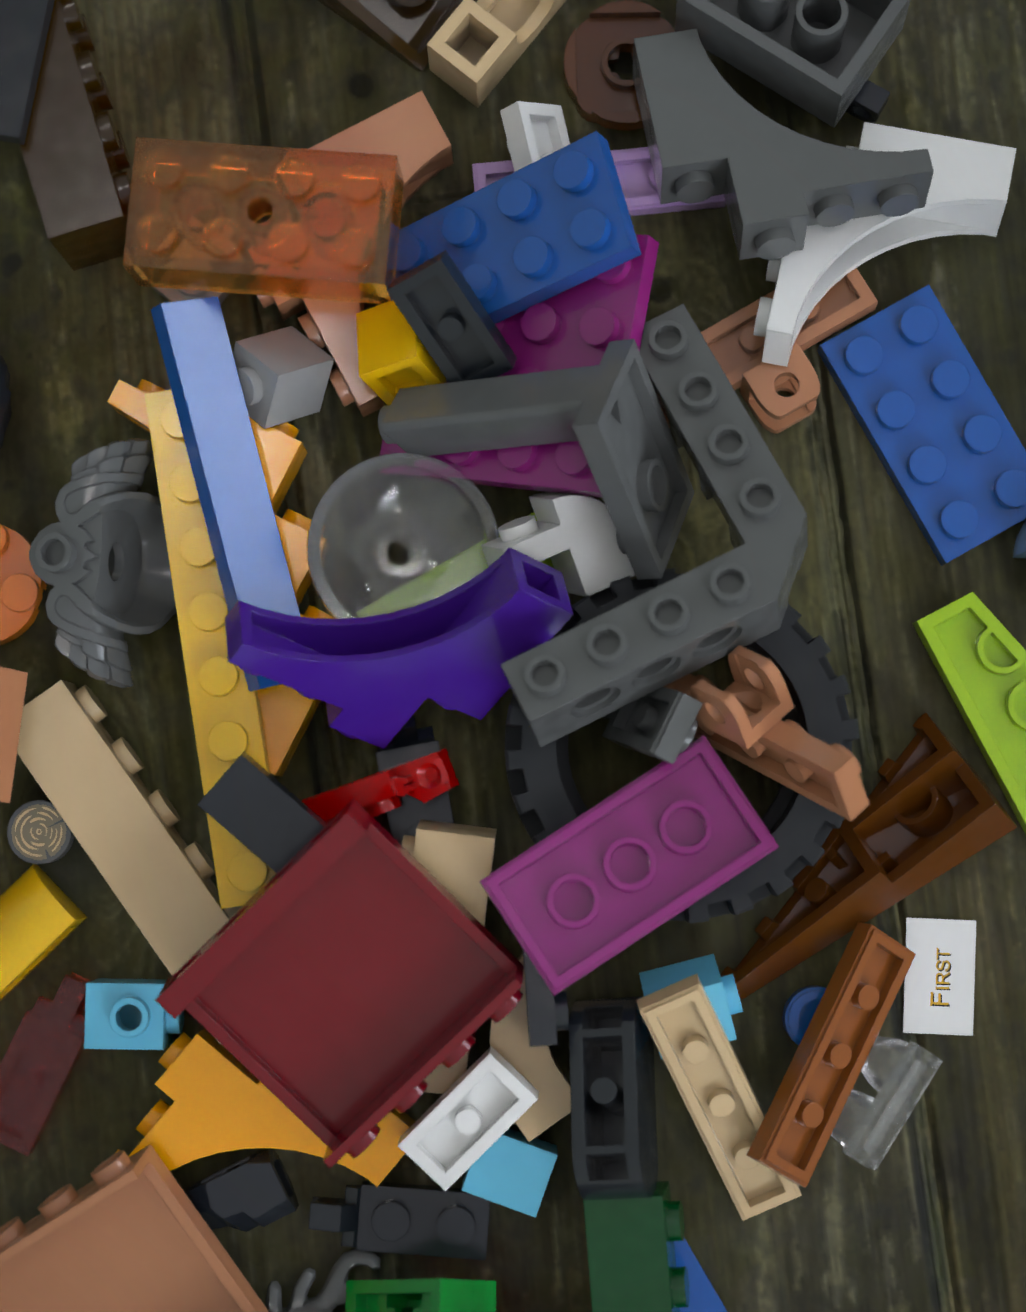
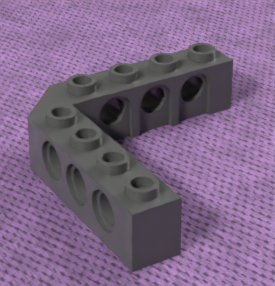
[501,304,808,748]

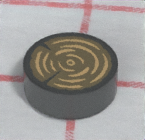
[7,800,75,864]

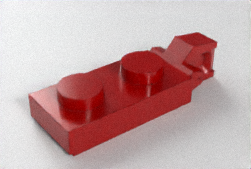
[301,748,459,823]

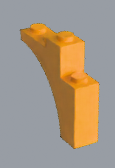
[114,1028,416,1187]

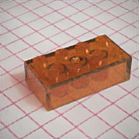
[123,137,404,304]

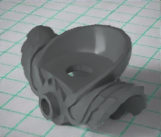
[29,438,176,688]

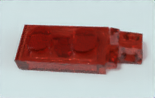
[0,972,91,1157]

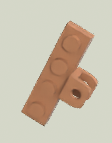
[662,268,878,434]
[664,645,869,821]

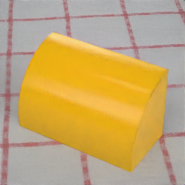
[0,864,87,1002]

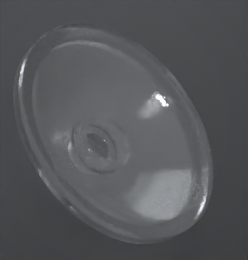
[306,453,499,619]

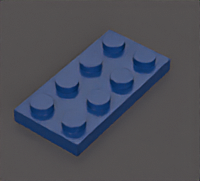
[377,131,642,324]
[817,285,1026,566]

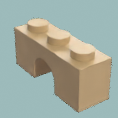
[427,0,566,108]

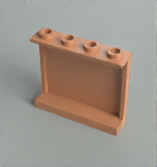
[0,1144,269,1312]

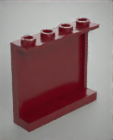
[155,798,524,1168]

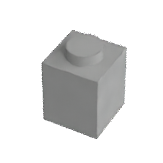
[233,326,334,429]

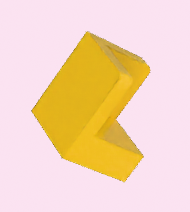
[356,300,447,405]

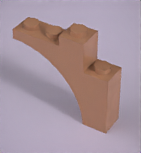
[246,90,453,417]

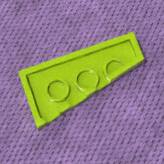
[912,592,1026,834]

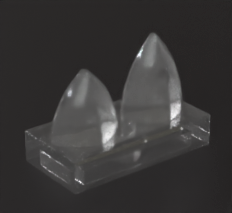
[831,1036,943,1171]

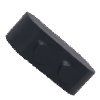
[569,996,658,1200]

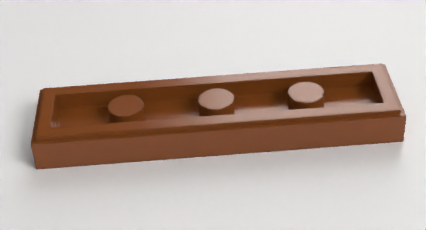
[746,922,916,1188]

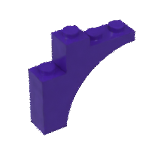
[225,547,573,749]

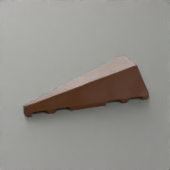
[720,712,1017,1000]

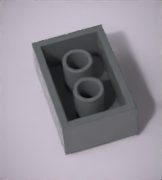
[675,0,911,128]

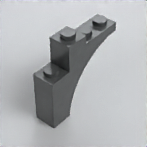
[632,28,934,260]

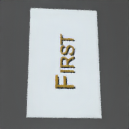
[903,917,976,1036]

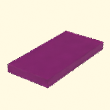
[480,735,779,996]

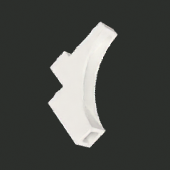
[753,122,1016,367]

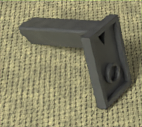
[378,339,695,580]

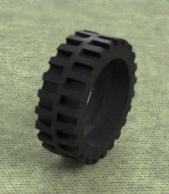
[505,568,859,923]

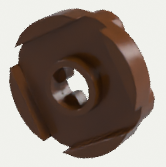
[563,0,676,131]

